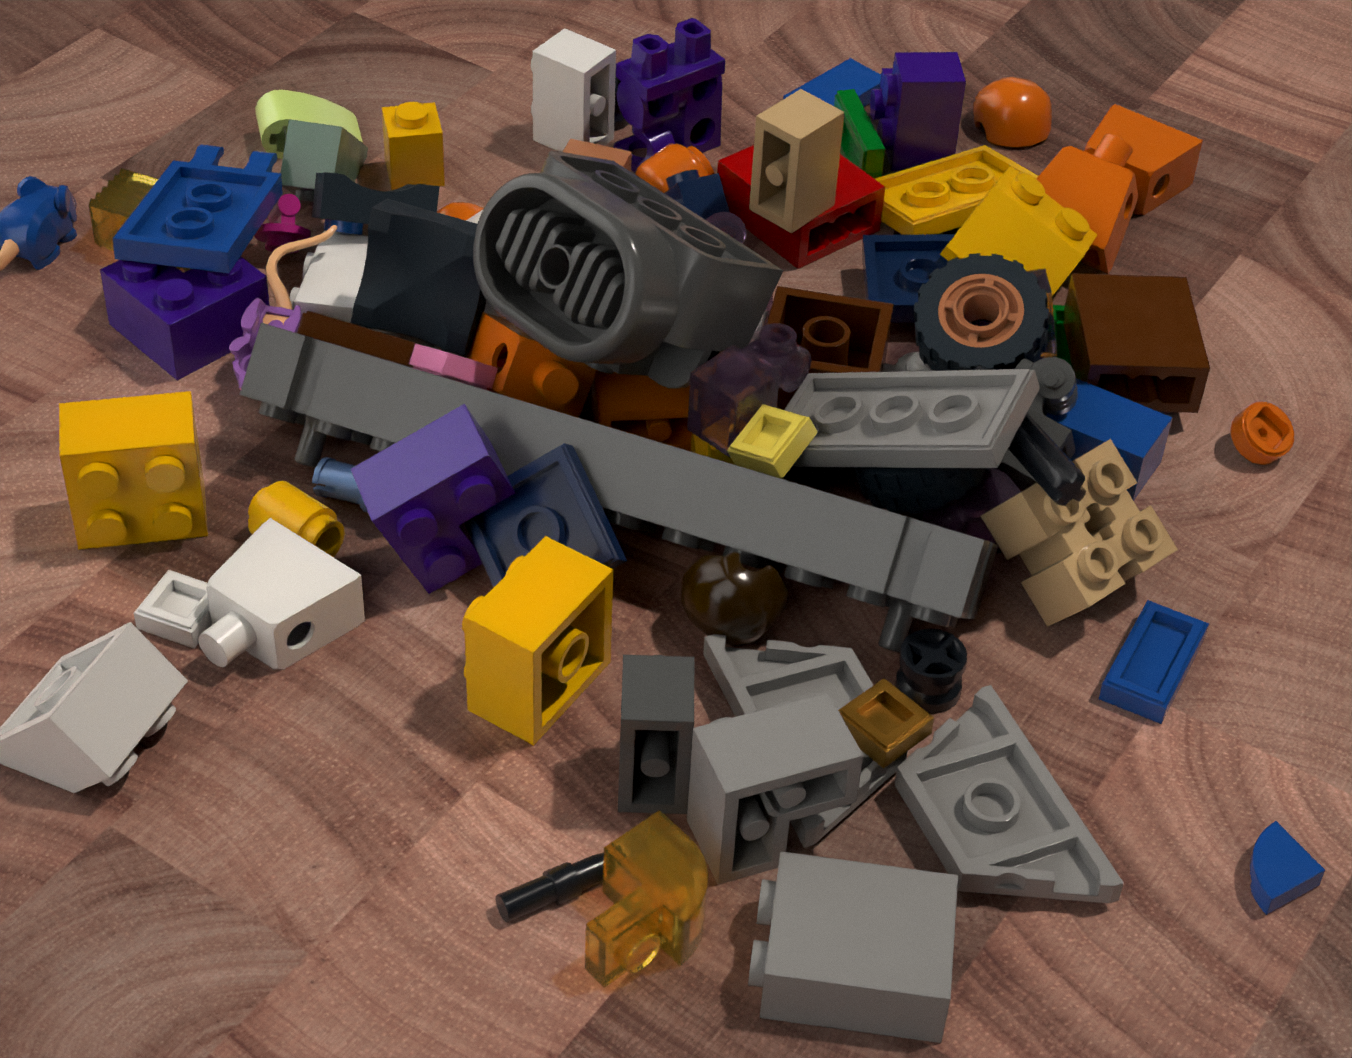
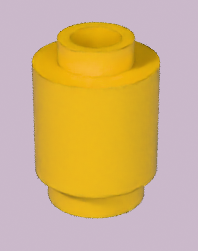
[248,481,345,557]

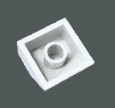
[0,622,188,793]

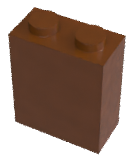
[1062,273,1210,413]

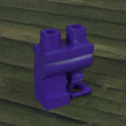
[613,18,725,173]

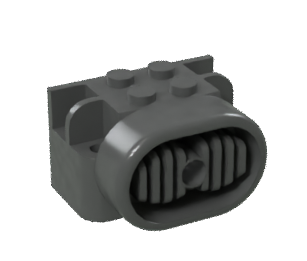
[473,151,784,402]

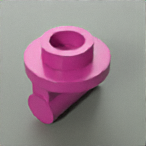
[254,194,311,254]

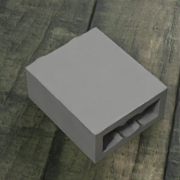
[748,851,958,1043]

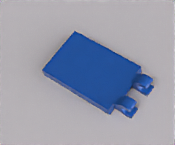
[113,144,283,273]

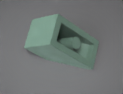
[280,119,368,206]

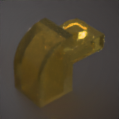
[585,810,708,988]

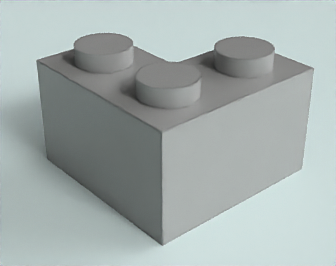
[687,692,864,885]

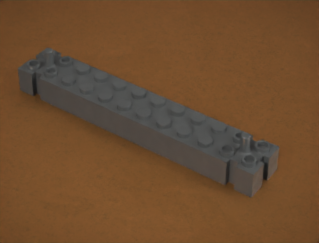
[239,323,998,653]

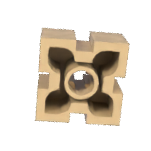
[981,439,1178,627]

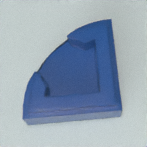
[1250,821,1325,915]

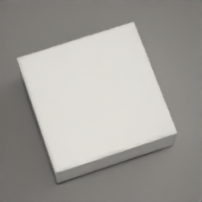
[134,570,212,648]

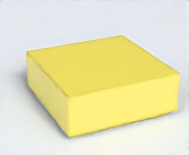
[727,404,818,479]

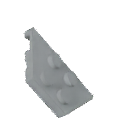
[703,634,908,848]
[895,685,1124,903]

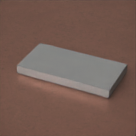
[785,369,1040,468]

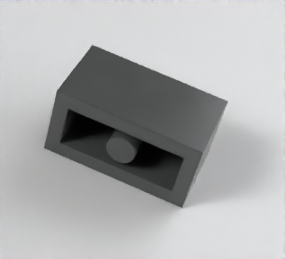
[618,654,695,814]

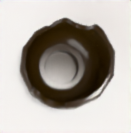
[681,552,789,646]

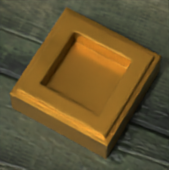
[838,678,934,769]

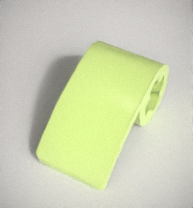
[255,90,363,159]

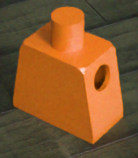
[1084,104,1203,215]
[1036,134,1138,274]
[467,312,597,418]

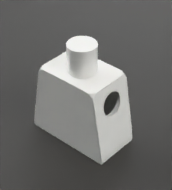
[198,518,365,669]

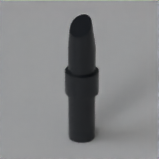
[495,849,623,922]

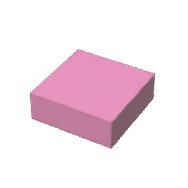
[409,343,498,390]

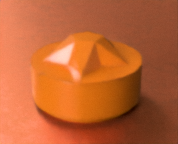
[1231,402,1294,465]

